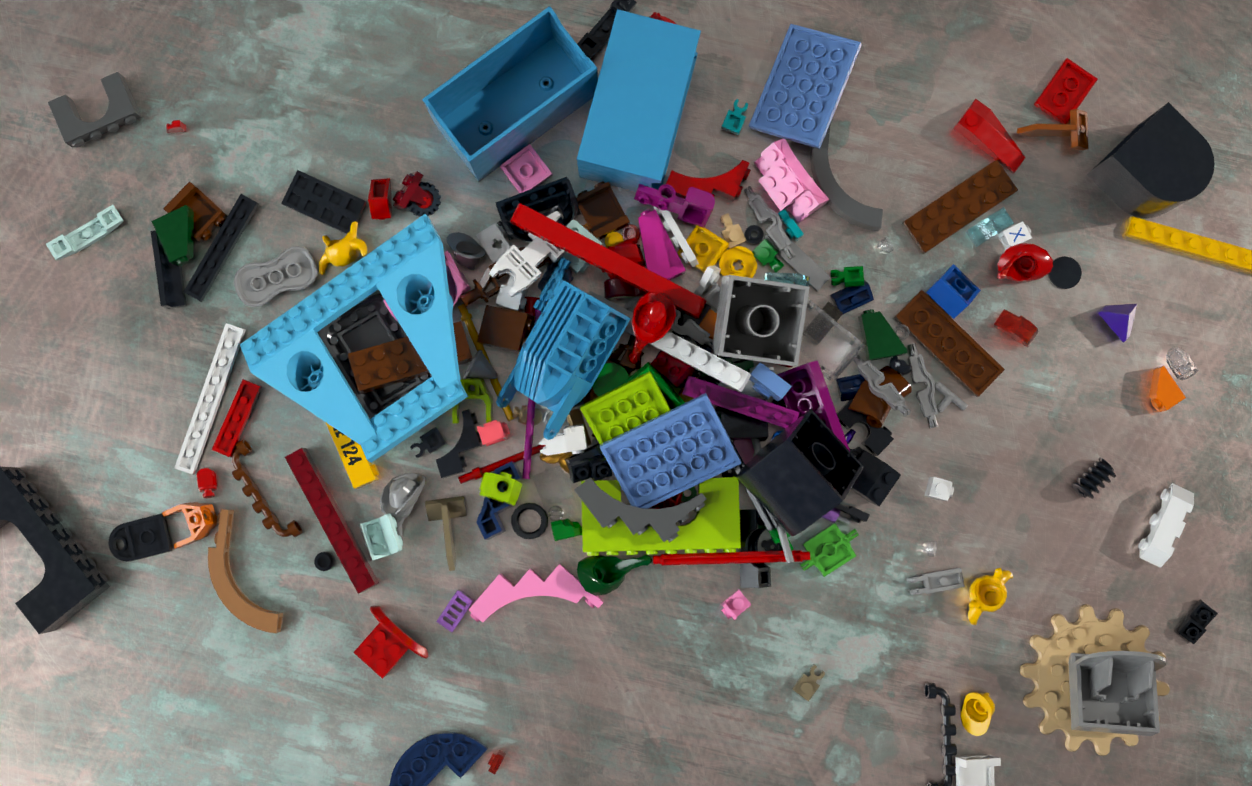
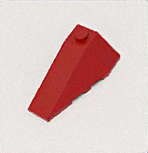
[953,99,1026,173]

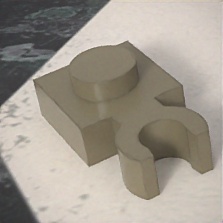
[792,664,825,702]

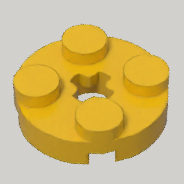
[719,246,757,278]

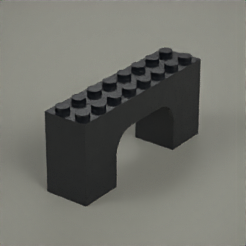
[0,466,110,634]

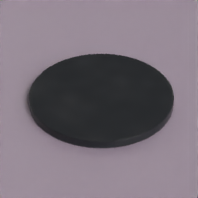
[1048,256,1082,289]

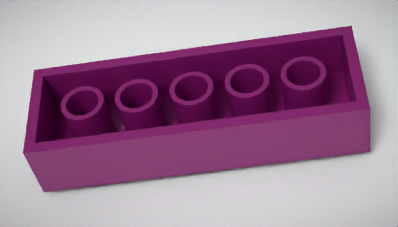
[777,360,850,451]

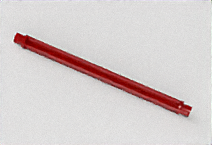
[653,550,810,566]

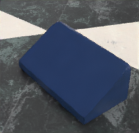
[830,280,874,316]
[836,374,865,401]

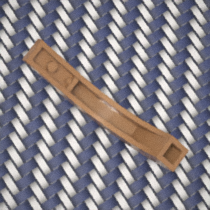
[208,509,283,634]

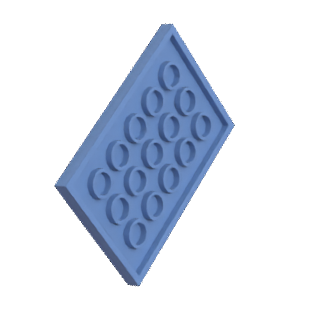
[749,24,862,149]
[600,393,742,509]

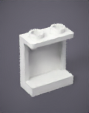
[955,755,1001,786]

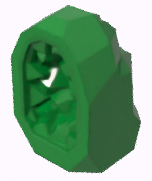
[551,518,582,541]

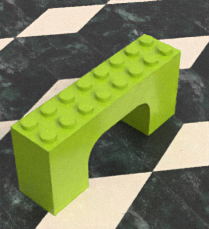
[581,477,741,556]

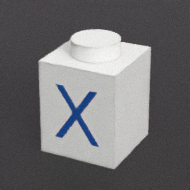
[998,221,1032,250]

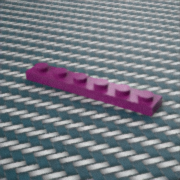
[682,375,800,428]

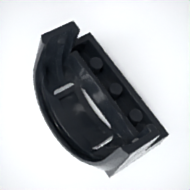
[495,177,581,242]

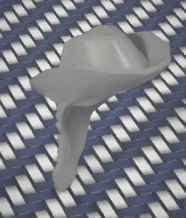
[380,473,425,541]

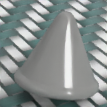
[464,350,498,379]

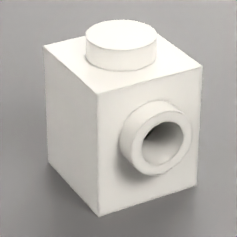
[924,477,954,501]

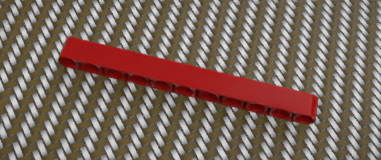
[510,203,707,318]

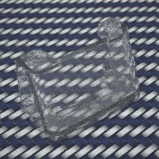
[800,298,866,380]

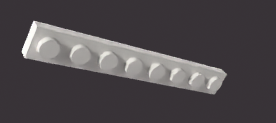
[174,323,246,475]

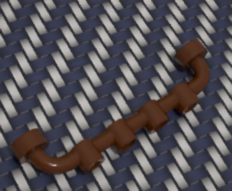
[232,439,303,537]

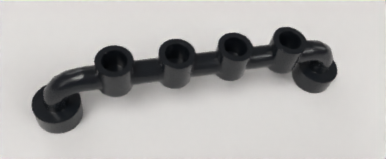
[924,683,957,786]

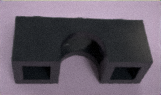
[837,399,894,456]

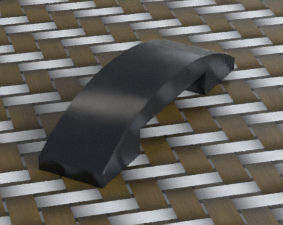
[577,0,637,58]

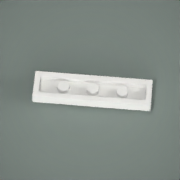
[654,206,699,267]

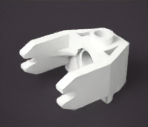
[496,275,530,312]
[539,424,588,455]

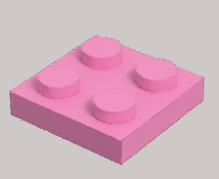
[500,144,553,194]

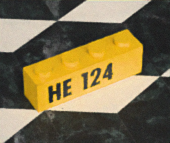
[326,423,379,489]

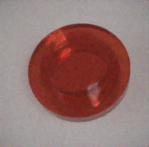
[622,224,640,241]

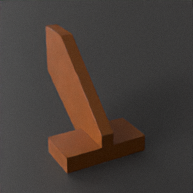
[1017,109,1089,151]

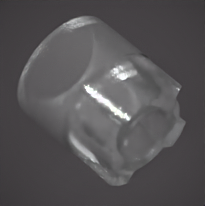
[893,324,910,341]

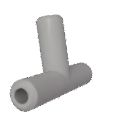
[935,382,968,412]

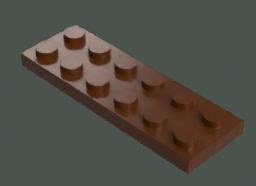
[902,159,1018,254]
[894,290,1005,397]

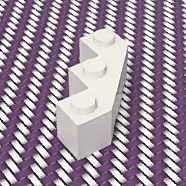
[1138,483,1194,568]

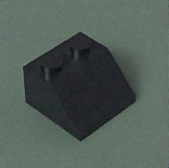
[851,450,901,507]

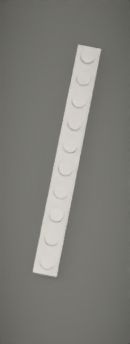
[589,291,751,392]

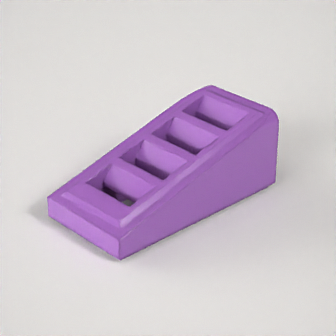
[436,590,475,632]

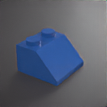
[926,264,981,319]

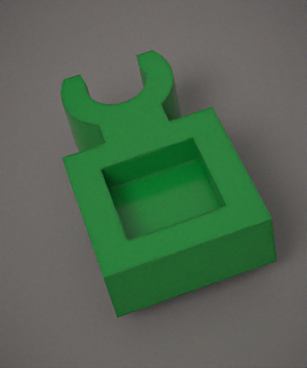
[831,266,864,287]

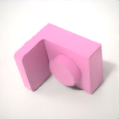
[721,589,751,620]

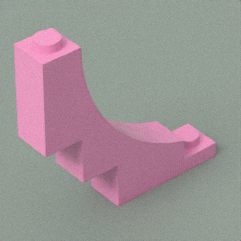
[469,564,604,622]

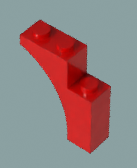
[666,160,751,201]

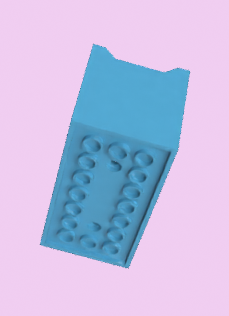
[422,6,598,182]
[577,9,701,192]

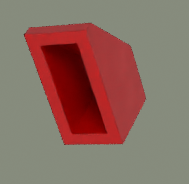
[368,178,392,220]

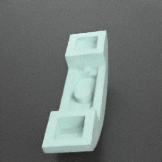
[46,205,124,261]

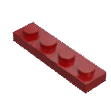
[212,379,262,457]

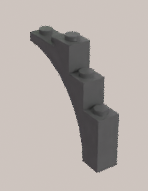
[574,478,706,543]

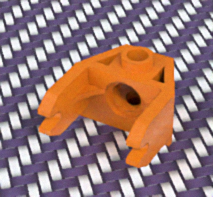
[162,502,217,549]

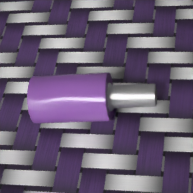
[821,508,851,525]

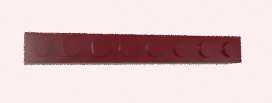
[285,448,379,594]

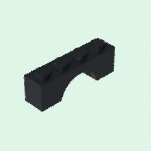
[739,509,771,588]

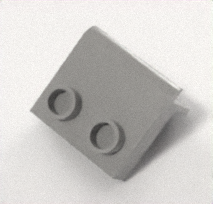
[1069,651,1166,736]

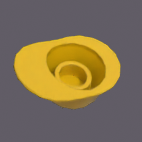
[961,692,995,736]

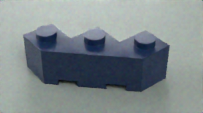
[476,461,524,540]

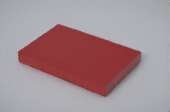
[1034,58,1098,124]

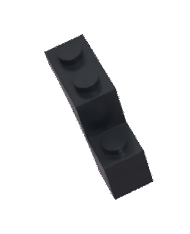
[436,409,482,479]

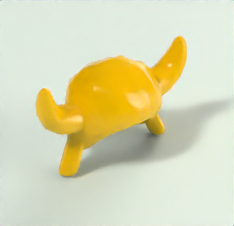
[319,221,367,275]
[968,568,1013,625]

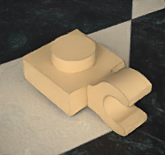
[720,213,747,249]

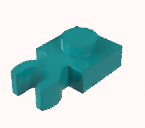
[721,99,748,136]
[778,209,804,242]

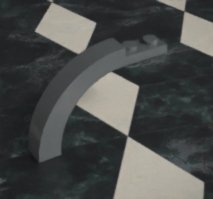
[810,123,883,231]

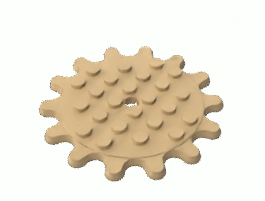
[1020,604,1170,756]

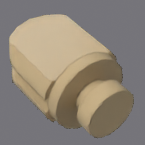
[512,405,542,425]

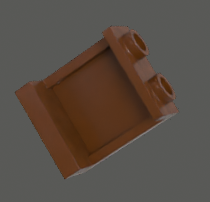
[163,181,228,243]
[576,181,630,241]
[477,305,535,352]

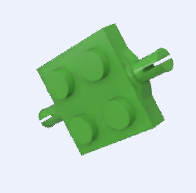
[800,523,859,577]

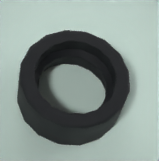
[511,503,548,539]

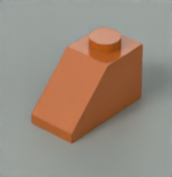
[1149,366,1186,412]

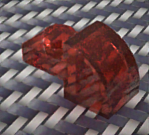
[994,309,1039,347]

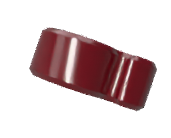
[604,277,647,301]

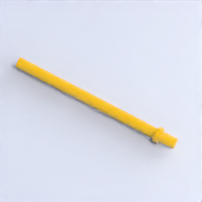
[458,304,515,421]

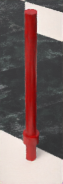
[458,445,546,484]

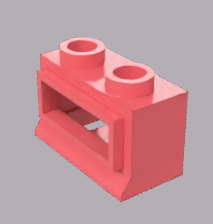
[477,420,510,446]

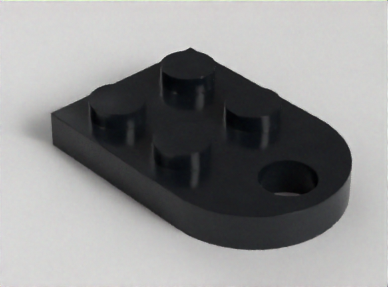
[108,513,172,562]

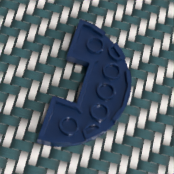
[389,732,488,786]

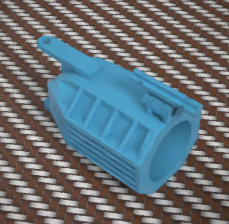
[496,257,631,440]

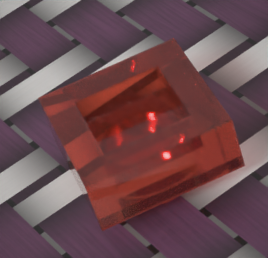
[488,750,506,775]

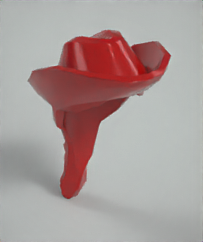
[997,243,1053,282]
[629,292,676,364]

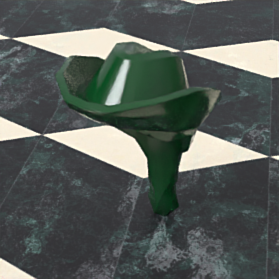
[577,554,653,596]

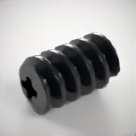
[1072,457,1116,499]

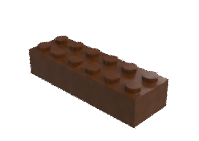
[348,321,472,394]

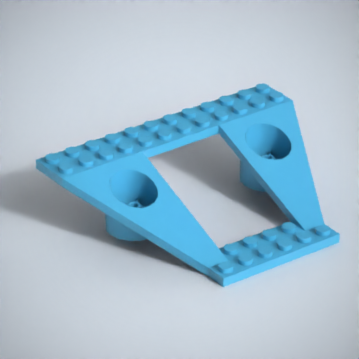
[240,214,468,463]

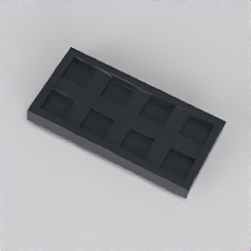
[281,170,367,234]

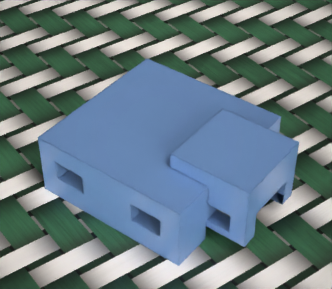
[749,362,792,401]

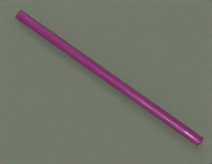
[522,308,542,479]

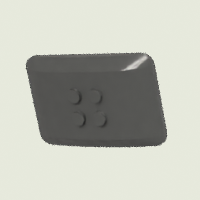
[319,293,432,419]

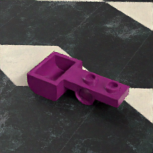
[634,184,715,228]

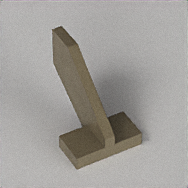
[425,496,467,571]

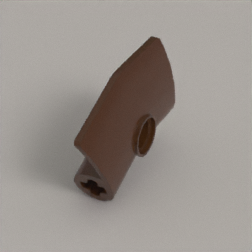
[849,366,912,428]

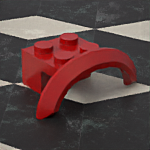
[353,606,428,679]

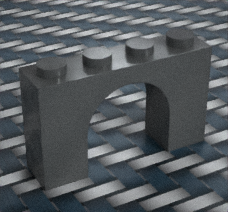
[48,72,142,148]

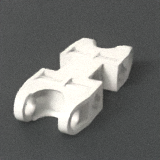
[489,211,578,297]

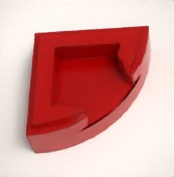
[166,120,186,133]

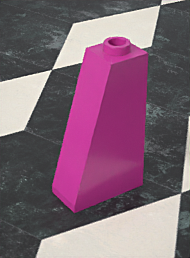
[638,209,686,281]

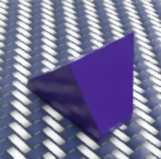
[1098,304,1137,343]

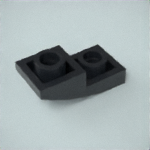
[568,457,612,483]
[1177,599,1218,644]

